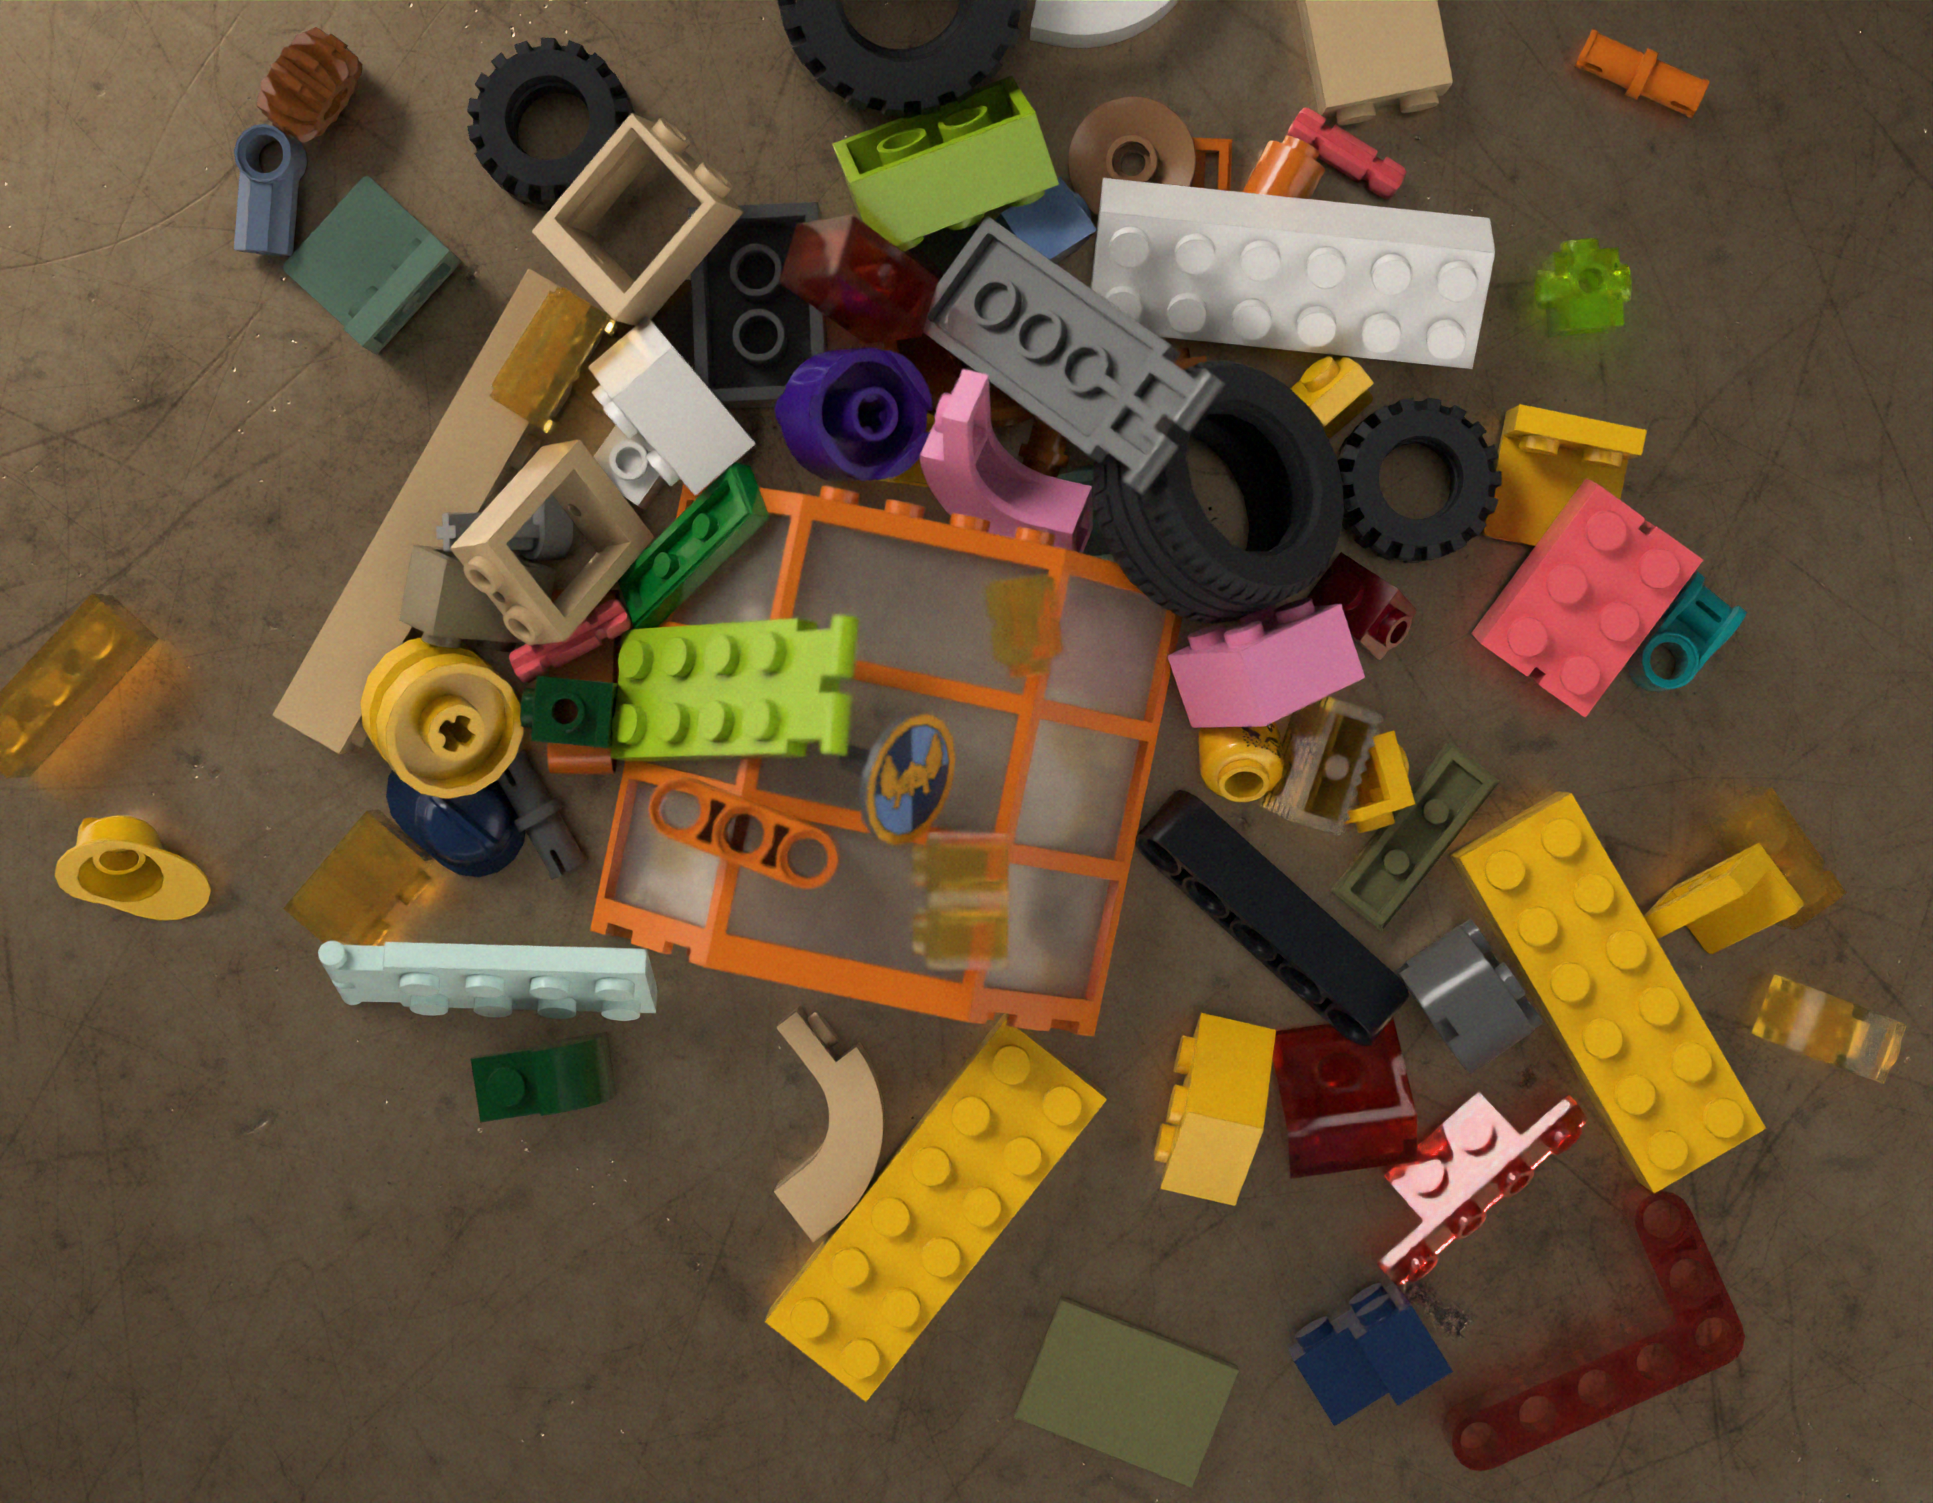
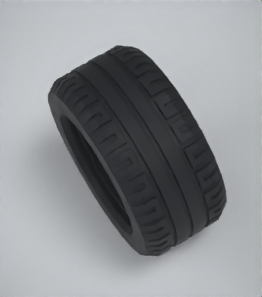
[1093,360,1344,624]

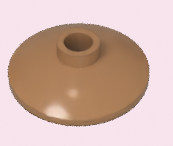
[1068,96,1196,216]

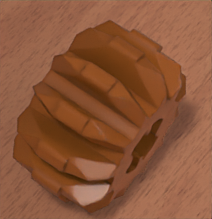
[257,27,362,143]

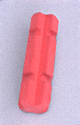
[1287,108,1407,199]
[509,599,633,683]

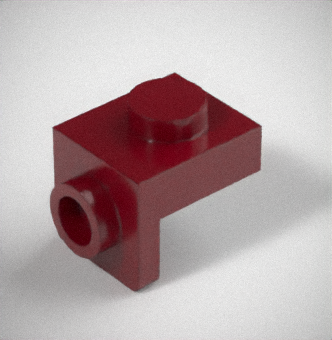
[1307,552,1416,660]

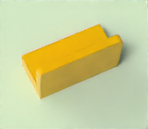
[1643,843,1804,954]

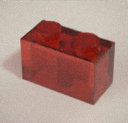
[779,215,938,344]

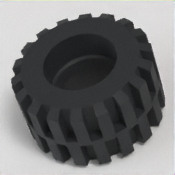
[467,38,635,211]
[1337,397,1501,563]

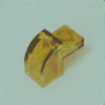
[1751,974,1907,1084]

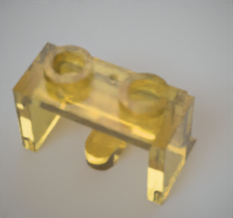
[489,286,619,435]

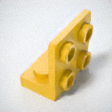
[1482,404,1647,547]

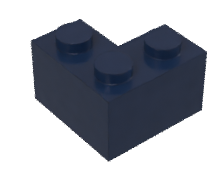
[1288,1282,1453,1427]

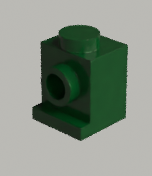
[520,676,618,748]

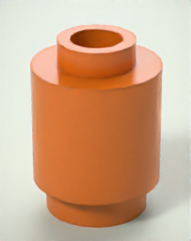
[1242,135,1325,199]

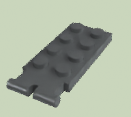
[910,216,1225,495]

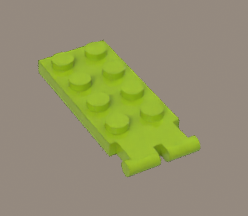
[611,615,859,762]

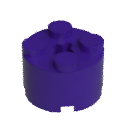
[775,347,932,481]

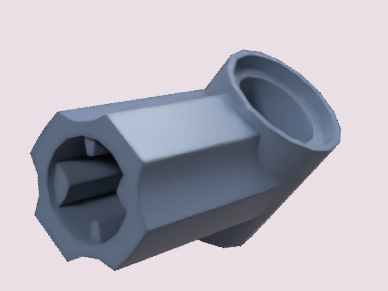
[234,124,307,256]

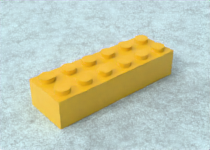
[1449,791,1766,1193]
[765,1013,1107,1402]

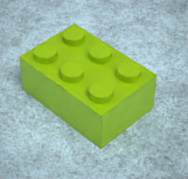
[832,76,1059,254]

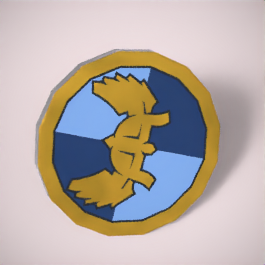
[839,711,956,845]

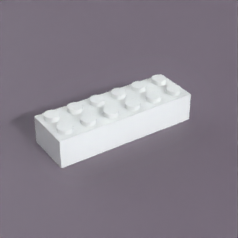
[1090,178,1495,369]

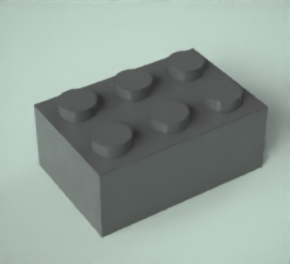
[688,202,828,409]

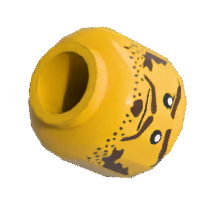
[1198,721,1284,802]

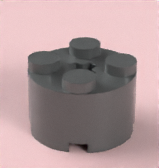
[1395,919,1543,1074]

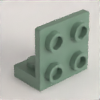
[283,176,462,355]

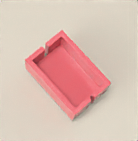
[1471,478,1703,718]

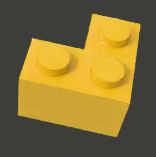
[1154,1013,1276,1206]

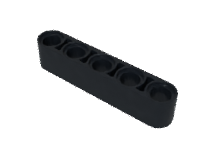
[1135,790,1409,1047]

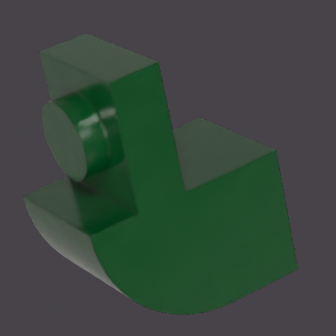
[471,1032,617,1123]

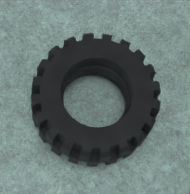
[777,0,1027,117]

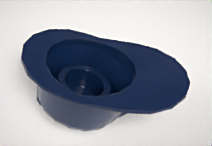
[386,770,526,877]

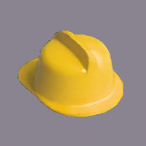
[54,815,211,921]

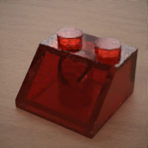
[1271,1018,1417,1179]

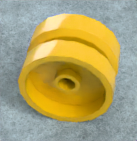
[360,638,524,799]

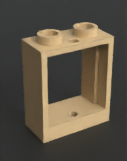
[532,113,744,326]
[450,439,655,646]

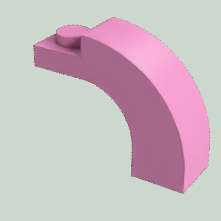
[920,369,1093,553]

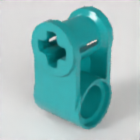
[1627,571,1747,692]

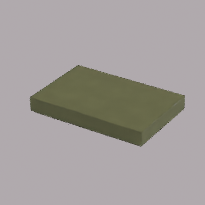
[1015,1296,1239,1488]

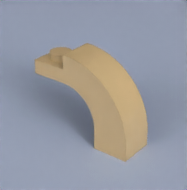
[774,1006,885,1242]

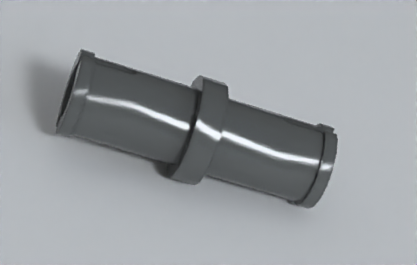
[497,749,588,880]

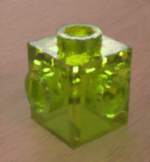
[1534,238,1632,338]

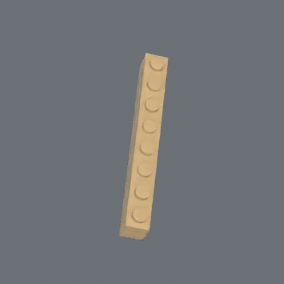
[272,268,604,754]

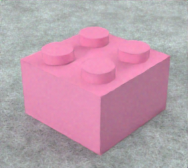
[1167,598,1365,728]

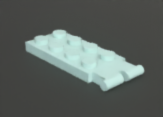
[318,941,658,1021]

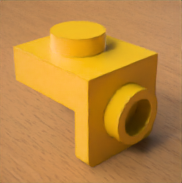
[1290,354,1374,439]
[1330,730,1415,833]

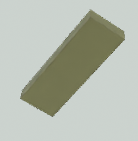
[1330,742,1500,931]

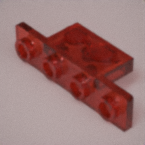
[1377,1091,1588,1287]

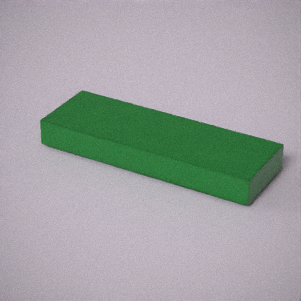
[618,462,770,629]

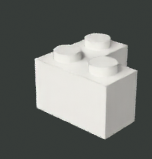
[588,316,755,495]

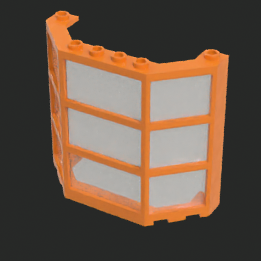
[590,472,1183,1037]

